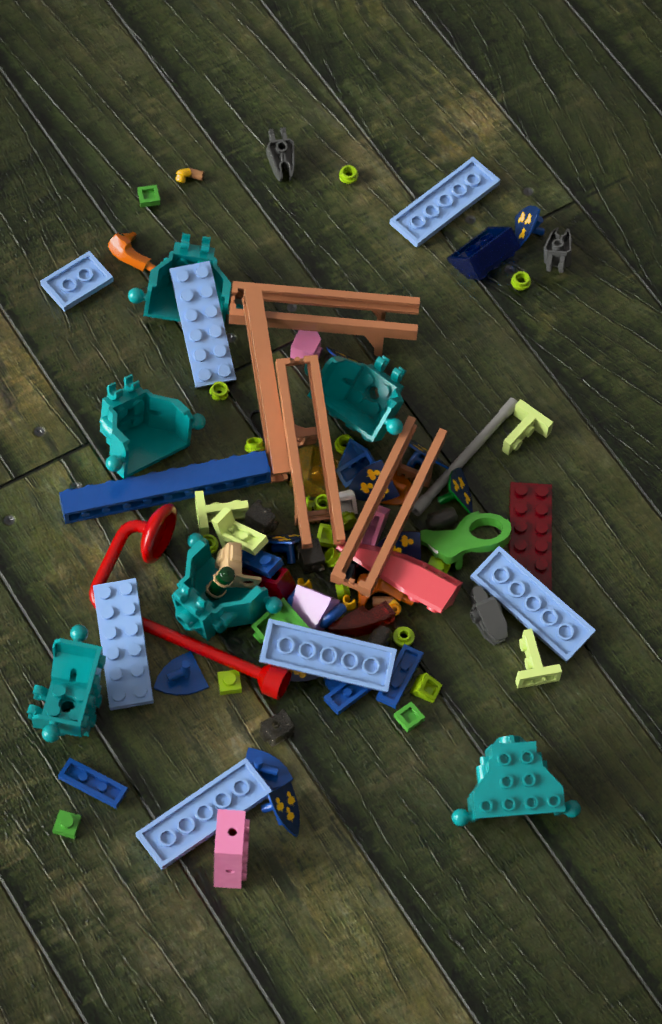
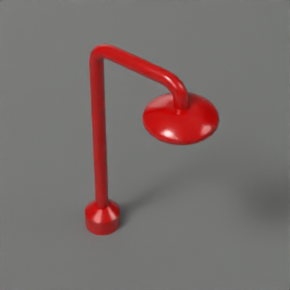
[89,503,292,700]

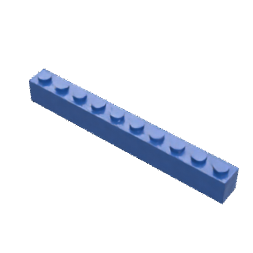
[59,451,271,524]

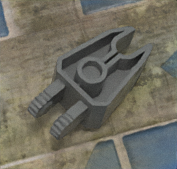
[266,127,294,182]
[544,227,571,273]
[469,585,508,645]

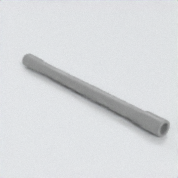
[411,398,518,516]

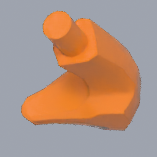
[108,232,156,272]
[357,573,414,612]

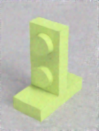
[502,399,553,455]
[195,491,249,536]
[211,507,269,556]
[515,629,562,689]

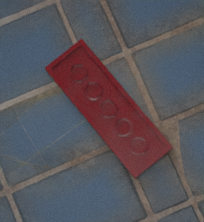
[509,482,552,591]

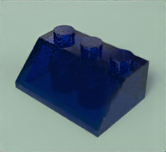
[447,227,521,280]

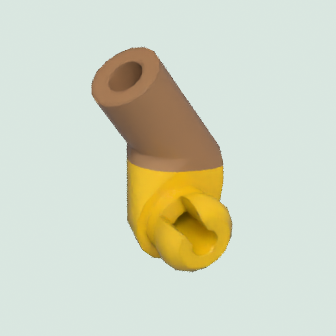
[175,168,205,183]
[372,596,401,616]

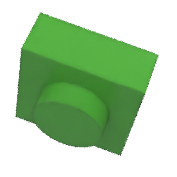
[137,185,160,208]
[394,702,425,733]
[53,810,82,839]

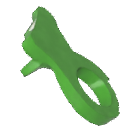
[421,511,511,570]

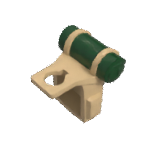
[205,542,262,601]

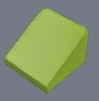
[410,673,442,703]

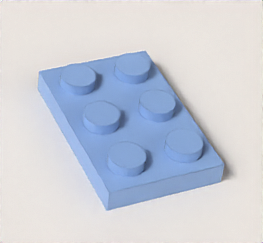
[40,251,113,312]

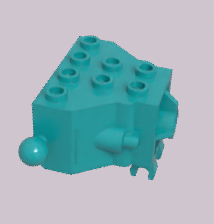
[128,233,243,324]
[304,355,406,442]
[99,374,206,479]
[171,533,282,641]
[27,624,106,743]
[452,735,581,827]

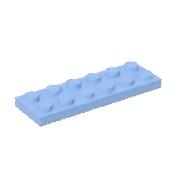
[390,157,500,248]
[169,261,236,388]
[470,546,596,663]
[93,578,154,711]
[259,619,397,692]
[136,758,272,870]

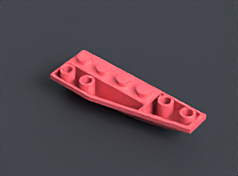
[335,542,463,613]

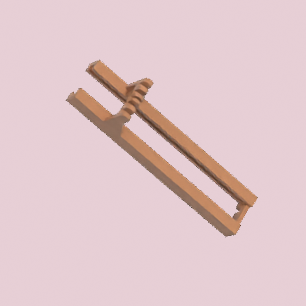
[229,281,420,356]
[242,286,318,483]
[275,355,346,549]
[330,416,447,598]

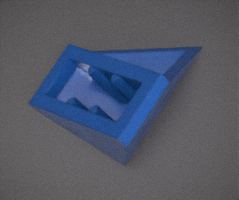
[335,438,375,488]

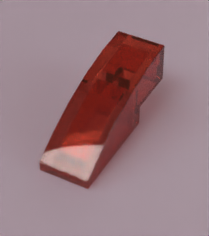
[327,600,396,638]

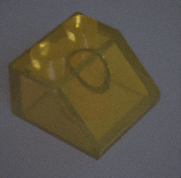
[289,444,339,497]

